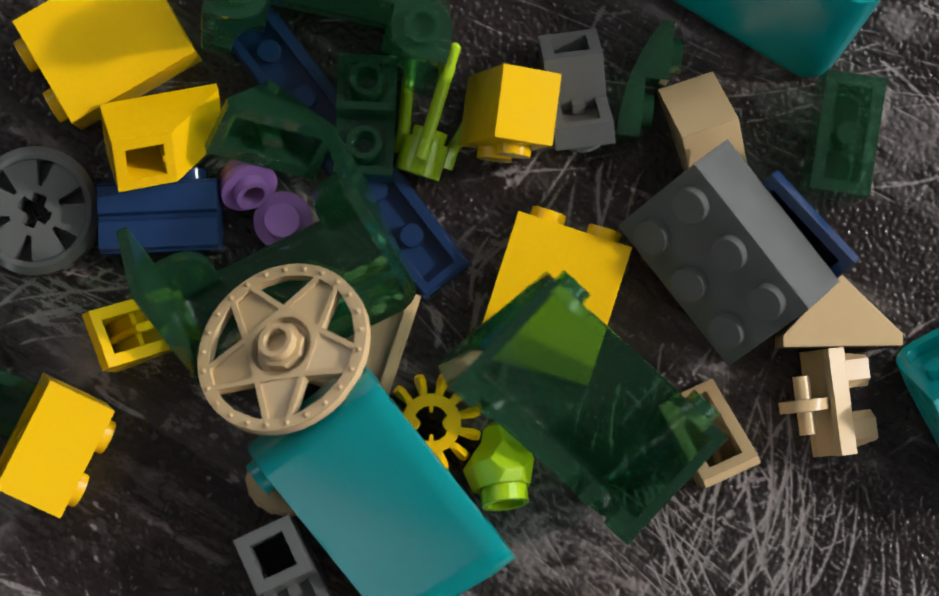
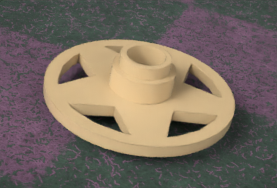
[197,263,371,435]

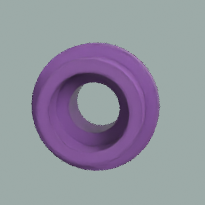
[219,155,277,211]

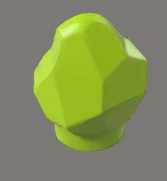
[463,421,534,511]

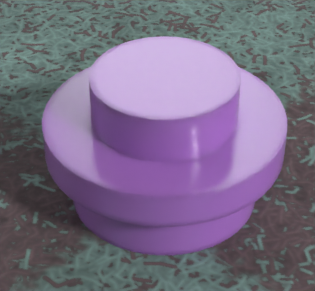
[253,191,313,251]

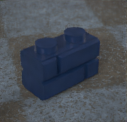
[97,168,225,257]

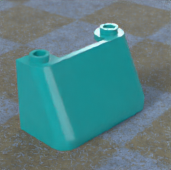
[673,0,881,78]
[246,365,515,596]

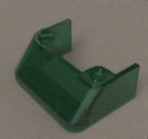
[116,125,416,394]

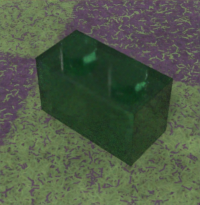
[799,69,887,204]

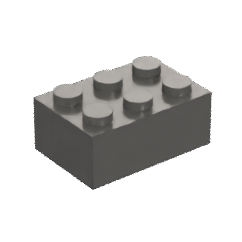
[618,139,840,366]

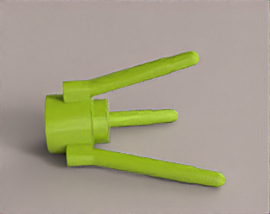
[391,42,462,181]

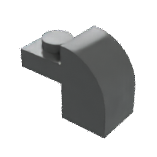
[538,29,616,153]
[233,515,331,596]

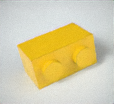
[459,64,562,163]
[0,372,116,518]

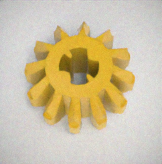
[393,374,481,470]

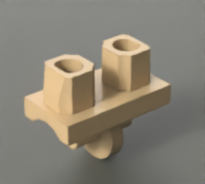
[778,347,878,457]

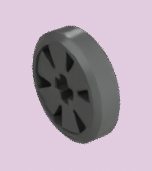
[0,146,99,277]

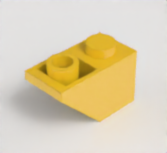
[99,83,224,192]

